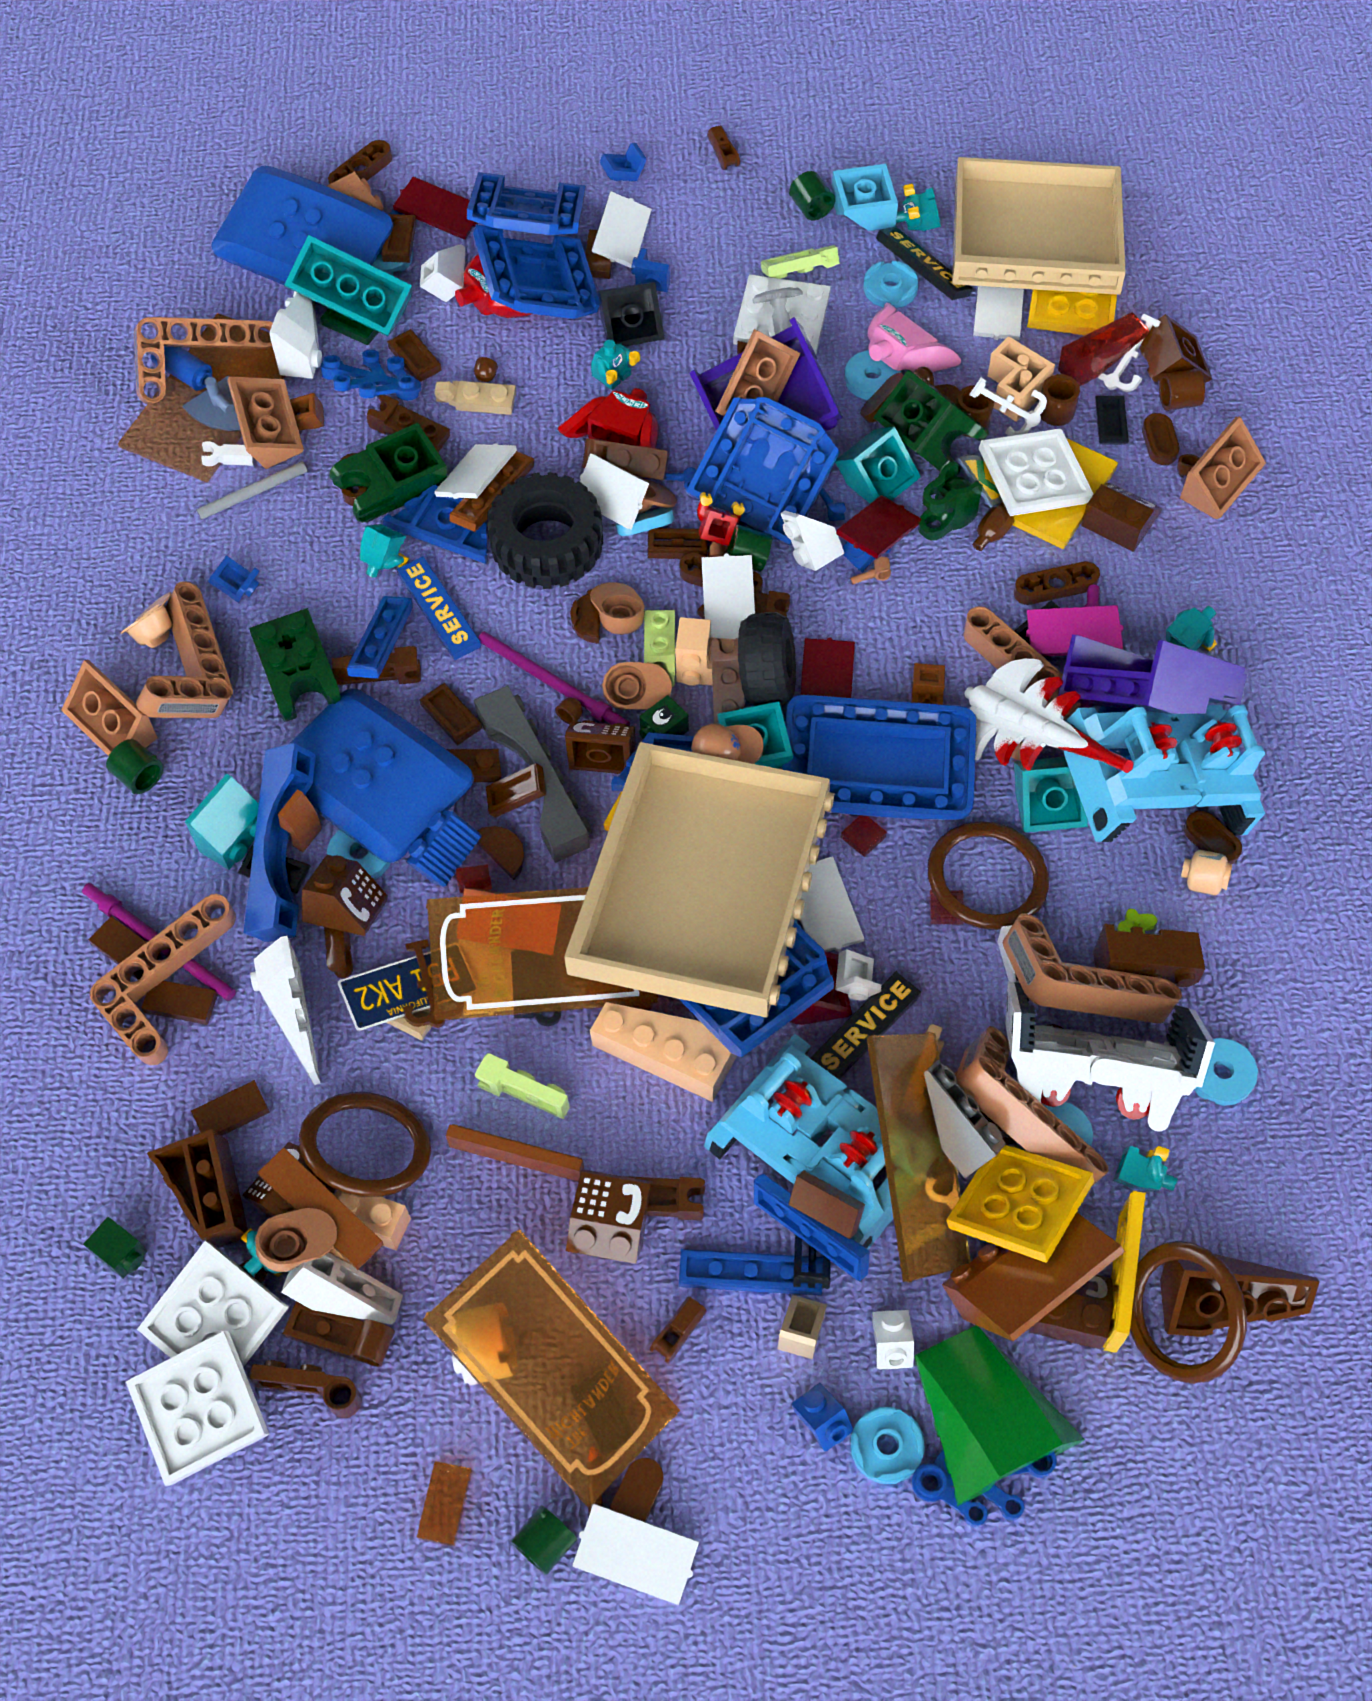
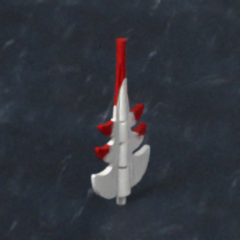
[965,658,1134,773]

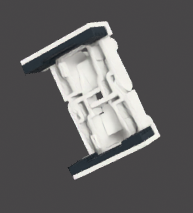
[1005,982,1215,1131]

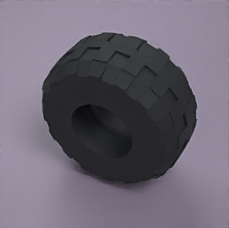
[738,612,796,706]

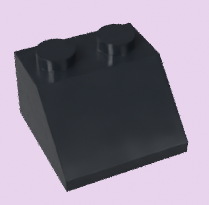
[597,282,664,346]

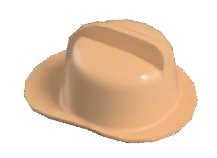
[121,592,172,648]

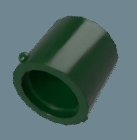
[789,171,835,221]
[726,525,772,572]
[106,739,164,794]
[510,1505,577,1576]

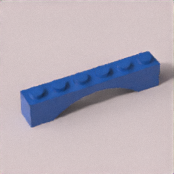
[243,743,316,942]

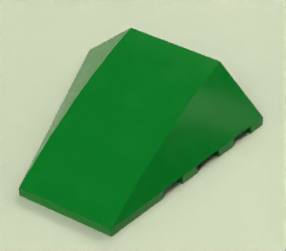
[914,1325,1085,1506]

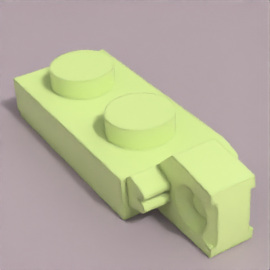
[760,245,840,279]

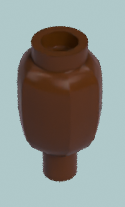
[972,502,1014,551]

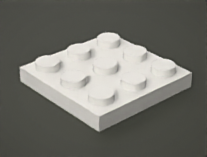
[733,274,831,354]
[978,428,1094,516]
[137,1241,289,1367]
[126,1331,269,1486]

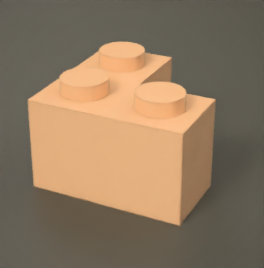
[987,336,1055,422]
[675,617,735,686]
[329,1190,411,1265]

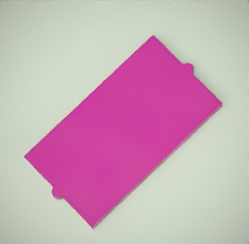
[1026,605,1124,657]

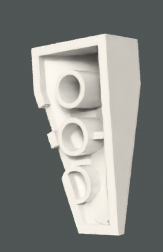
[269,291,322,379]
[250,936,321,1085]

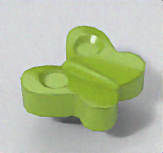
[1116,908,1158,933]

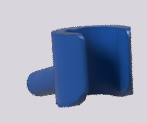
[665,467,696,489]
[819,488,846,521]

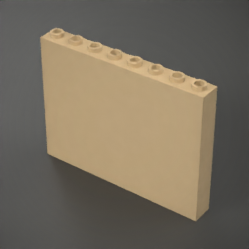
[564,742,834,1018]

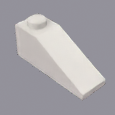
[281,1253,403,1325]

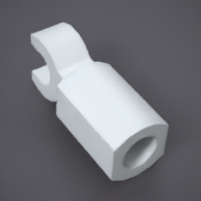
[202,441,253,466]

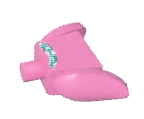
[867,303,961,372]

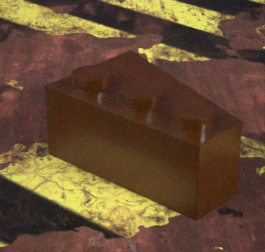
[1093,924,1205,987]
[147,1129,248,1248]

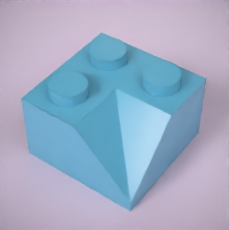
[832,164,898,231]

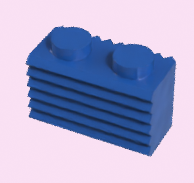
[406,810,482,887]

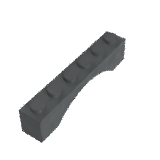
[474,685,592,863]

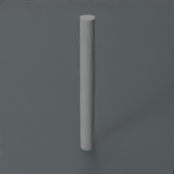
[196,461,308,520]

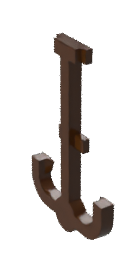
[403,939,464,1028]

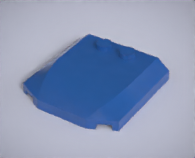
[467,172,586,235]
[473,224,601,319]
[686,397,840,546]
[679,921,834,1058]

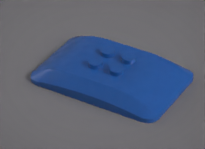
[211,165,393,285]
[289,688,474,863]
[782,695,976,820]

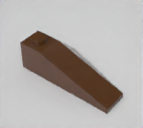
[1160,1254,1320,1337]

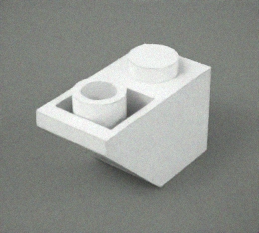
[420,244,466,302]
[780,510,844,571]

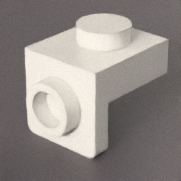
[835,949,882,1001]
[872,1310,914,1370]

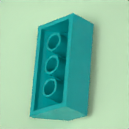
[284,235,412,336]

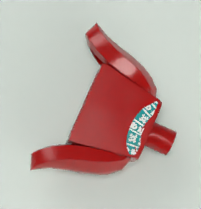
[455,253,532,318]
[557,388,659,449]

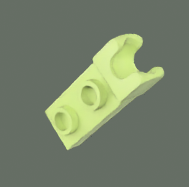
[644,610,675,687]
[475,1053,570,1119]

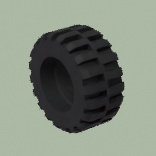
[487,472,603,589]

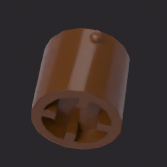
[1159,368,1205,411]
[1040,374,1080,426]
[956,385,995,437]

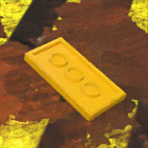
[1013,438,1118,549]
[1102,1191,1146,1353]

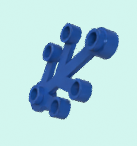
[321,350,421,401]
[911,1449,1057,1528]

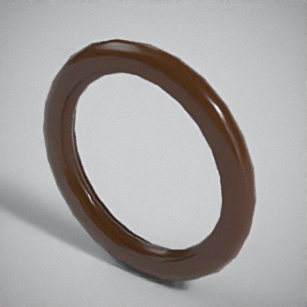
[928,821,1049,930]
[299,1092,432,1197]
[1130,1241,1247,1384]

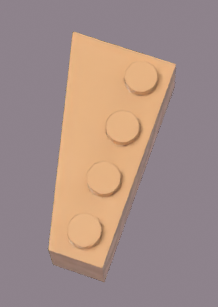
[590,1002,737,1102]

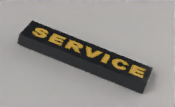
[876,227,973,300]
[810,971,921,1080]

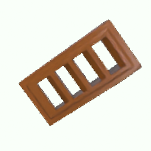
[290,393,325,430]

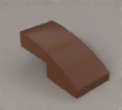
[911,663,945,705]
[278,789,322,852]

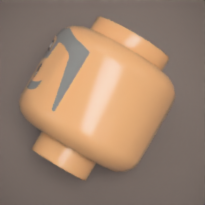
[1181,850,1232,896]

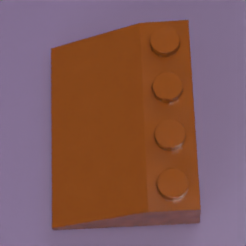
[942,1212,1125,1341]

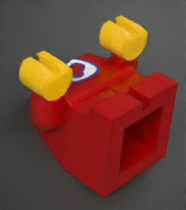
[697,492,745,546]

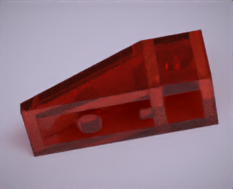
[1058,312,1150,386]

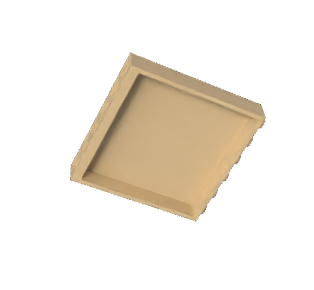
[952,157,1126,295]

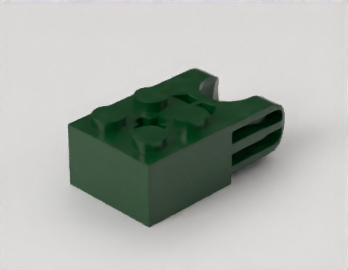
[873,369,989,476]
[329,422,447,523]
[249,608,341,722]

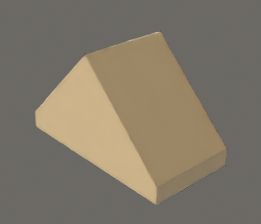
[778,1295,827,1359]

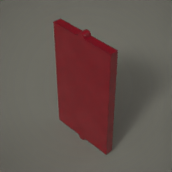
[393,176,478,240]
[836,495,922,559]
[800,637,855,698]

